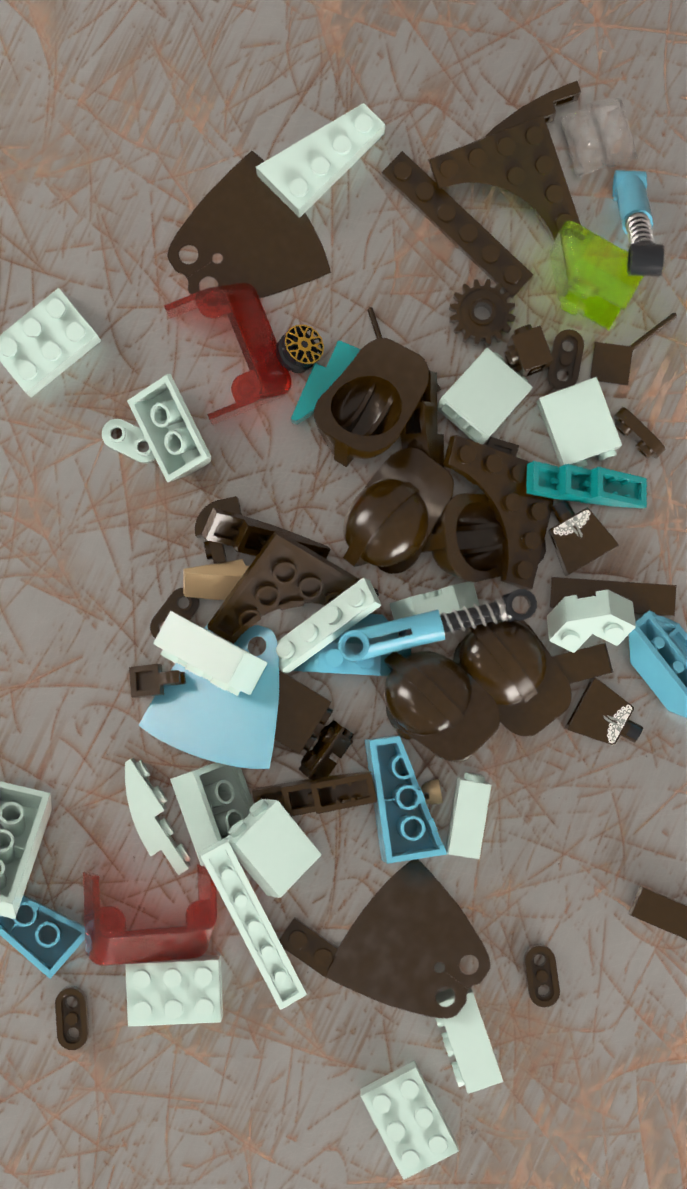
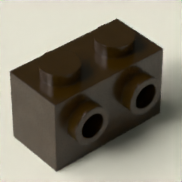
[504,324,554,377]

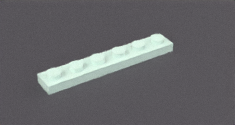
[198,838,307,1010]

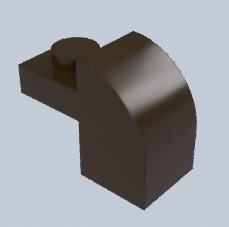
[195,496,242,564]

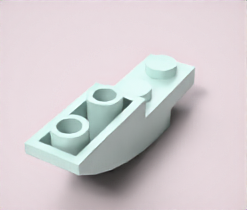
[125,758,192,875]

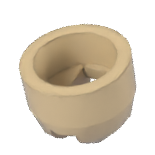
[421,779,443,804]

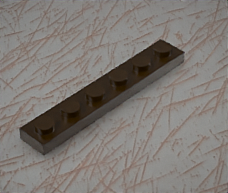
[381,151,534,298]

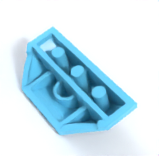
[629,610,687,718]
[293,614,411,676]

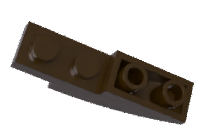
[400,371,444,467]

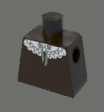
[548,500,619,576]
[565,678,643,745]

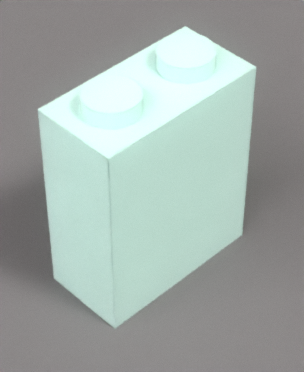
[437,348,533,445]
[537,377,622,468]
[445,772,491,859]
[226,799,322,898]

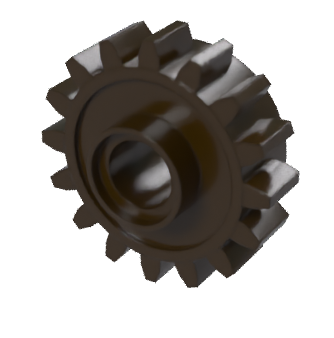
[449,279,516,347]

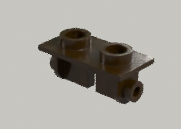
[298,720,354,779]

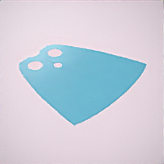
[139,624,279,769]

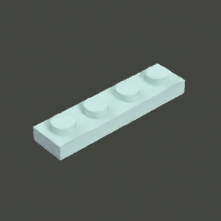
[276,577,381,674]

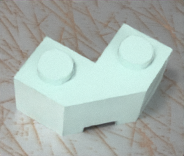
[389,582,479,638]
[547,590,636,653]

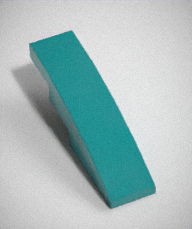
[526,461,647,509]

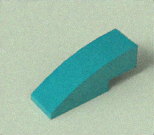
[291,340,361,425]

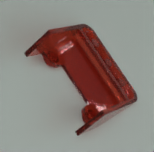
[164,282,292,425]
[83,864,217,966]

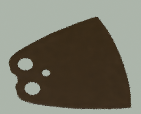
[167,151,331,307]
[326,859,491,1018]

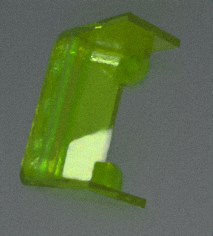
[549,220,644,331]

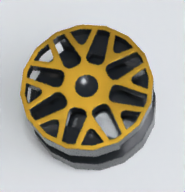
[275,324,324,373]

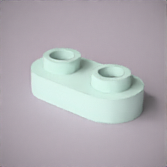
[102,419,155,463]

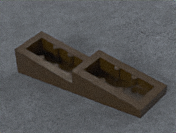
[550,577,677,616]

